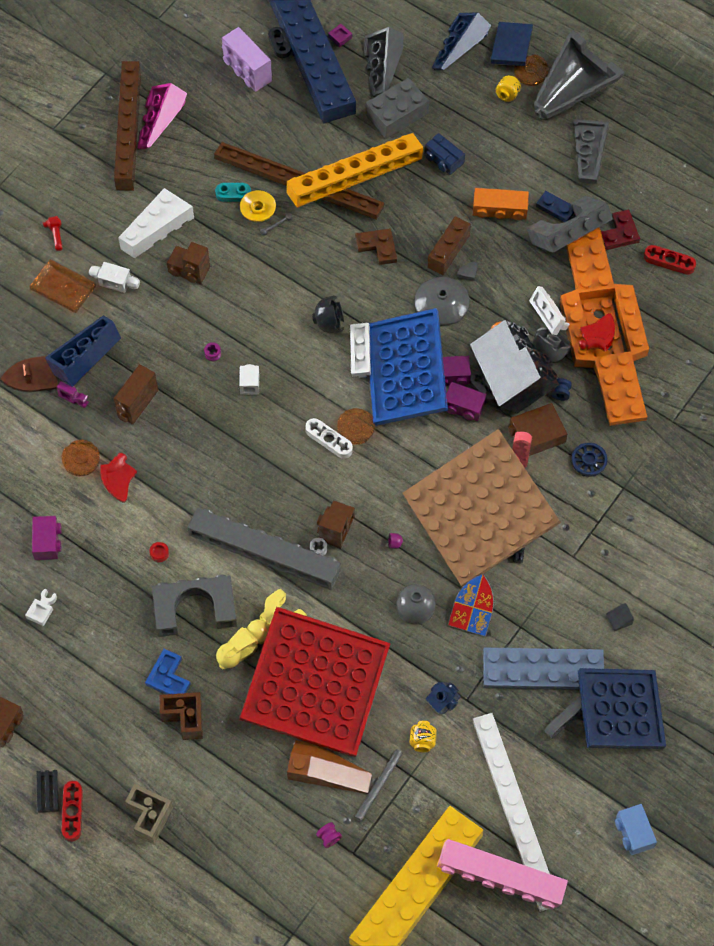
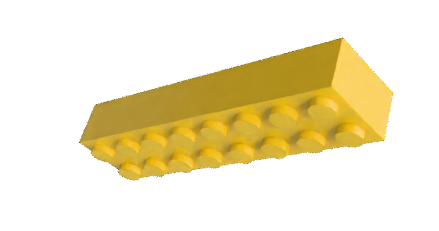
[349,806,484,946]

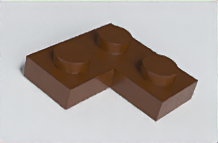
[355,228,397,265]

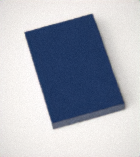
[491,22,533,66]

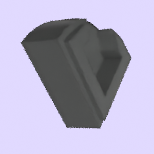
[457,262,479,281]

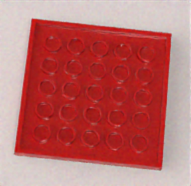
[239,606,390,757]

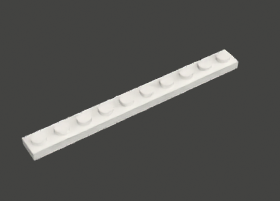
[473,713,549,912]

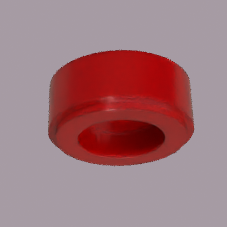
[149,542,169,562]

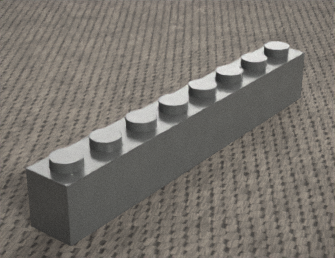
[187,508,341,590]

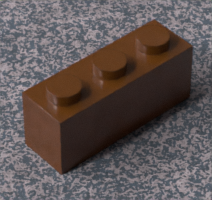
[427,216,471,275]

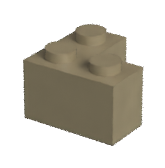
[125,784,173,844]

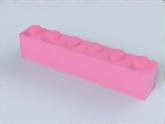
[437,839,568,909]

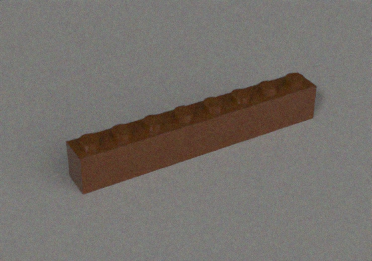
[114,61,141,191]

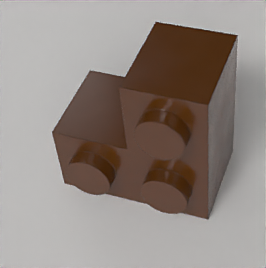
[167,242,210,284]
[317,500,355,549]
[159,692,203,740]

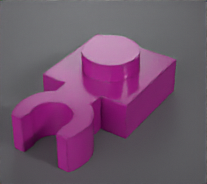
[57,381,89,408]

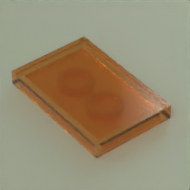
[29,259,96,313]

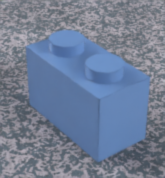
[615,804,657,855]

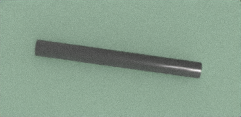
[354,749,403,822]

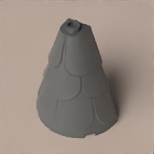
[534,30,625,119]

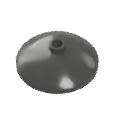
[414,277,470,326]

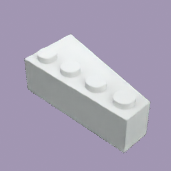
[118,188,194,258]

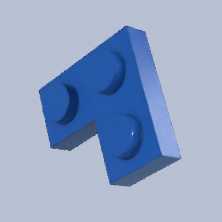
[145,649,191,694]

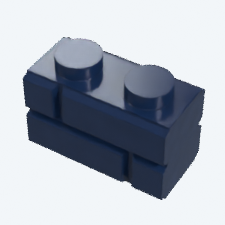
[424,133,465,175]

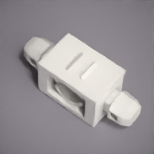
[89,262,140,293]

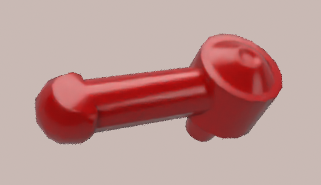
[43,216,63,251]

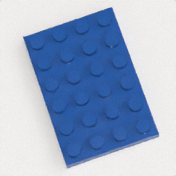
[369,308,448,426]

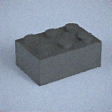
[366,78,429,139]

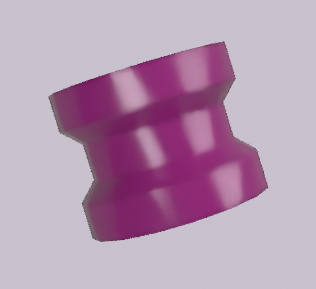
[316,822,342,848]

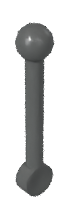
[260,213,292,235]

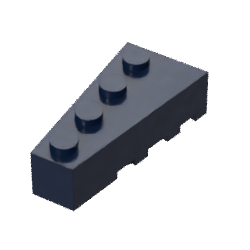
[45,315,121,387]

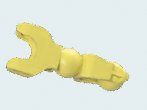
[216,589,307,669]

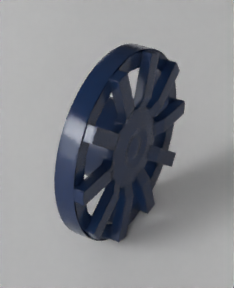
[571,443,608,476]

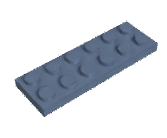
[483,648,604,690]

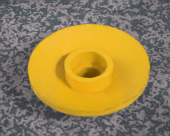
[240,190,276,222]

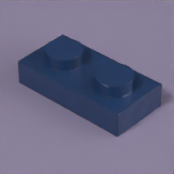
[536,191,574,222]

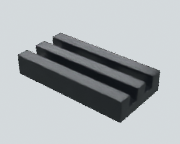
[36,770,59,813]

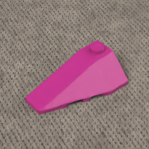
[137,83,187,149]

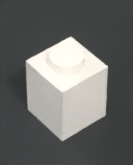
[239,364,259,395]

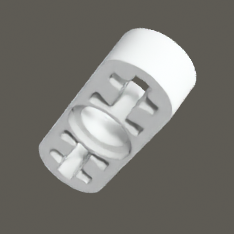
[306,418,353,459]

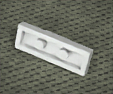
[529,286,570,335]
[350,323,371,378]

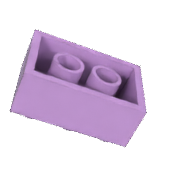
[222,27,272,92]

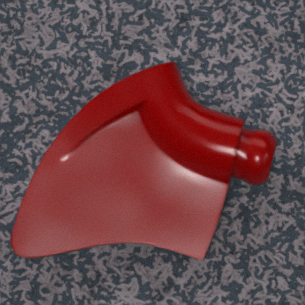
[578,313,615,351]
[100,453,137,503]

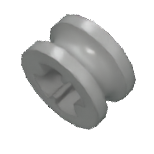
[310,538,327,556]

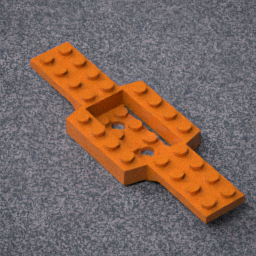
[560,227,649,426]

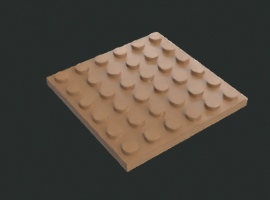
[402,429,561,587]

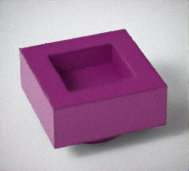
[328,24,352,47]

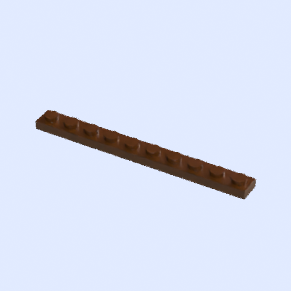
[214,142,384,220]

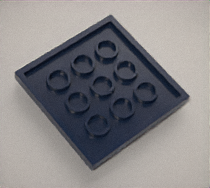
[578,668,666,749]

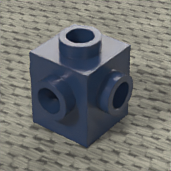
[425,682,461,714]

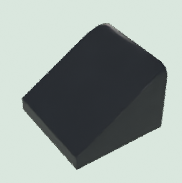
[606,603,634,631]

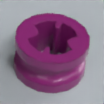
[204,342,221,361]

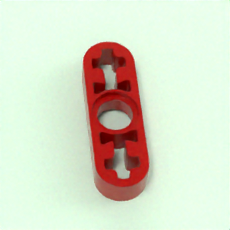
[644,245,696,275]
[62,781,83,842]

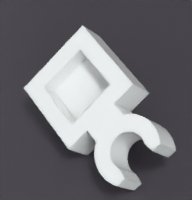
[25,589,57,626]

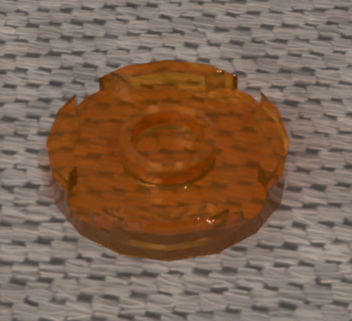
[514,54,548,86]
[337,408,375,445]
[61,440,100,477]

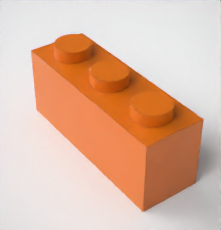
[473,188,529,220]

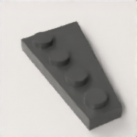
[574,119,609,184]

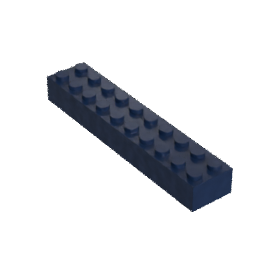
[269,0,356,124]

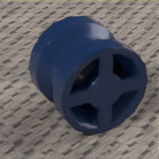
[551,378,572,401]

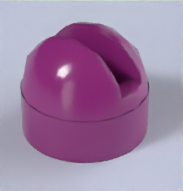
[388,533,403,549]

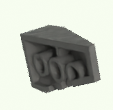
[364,27,404,97]

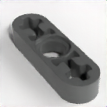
[544,695,583,739]

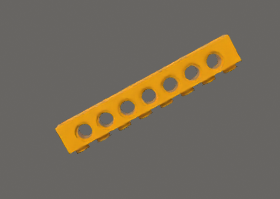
[287,133,423,207]

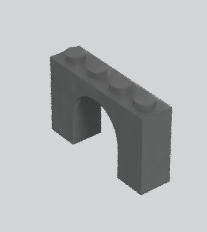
[526,195,613,252]
[152,575,237,637]

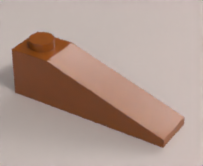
[287,740,372,794]

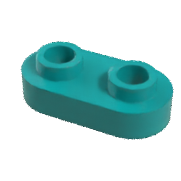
[215,183,251,202]

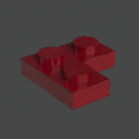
[601,209,640,250]

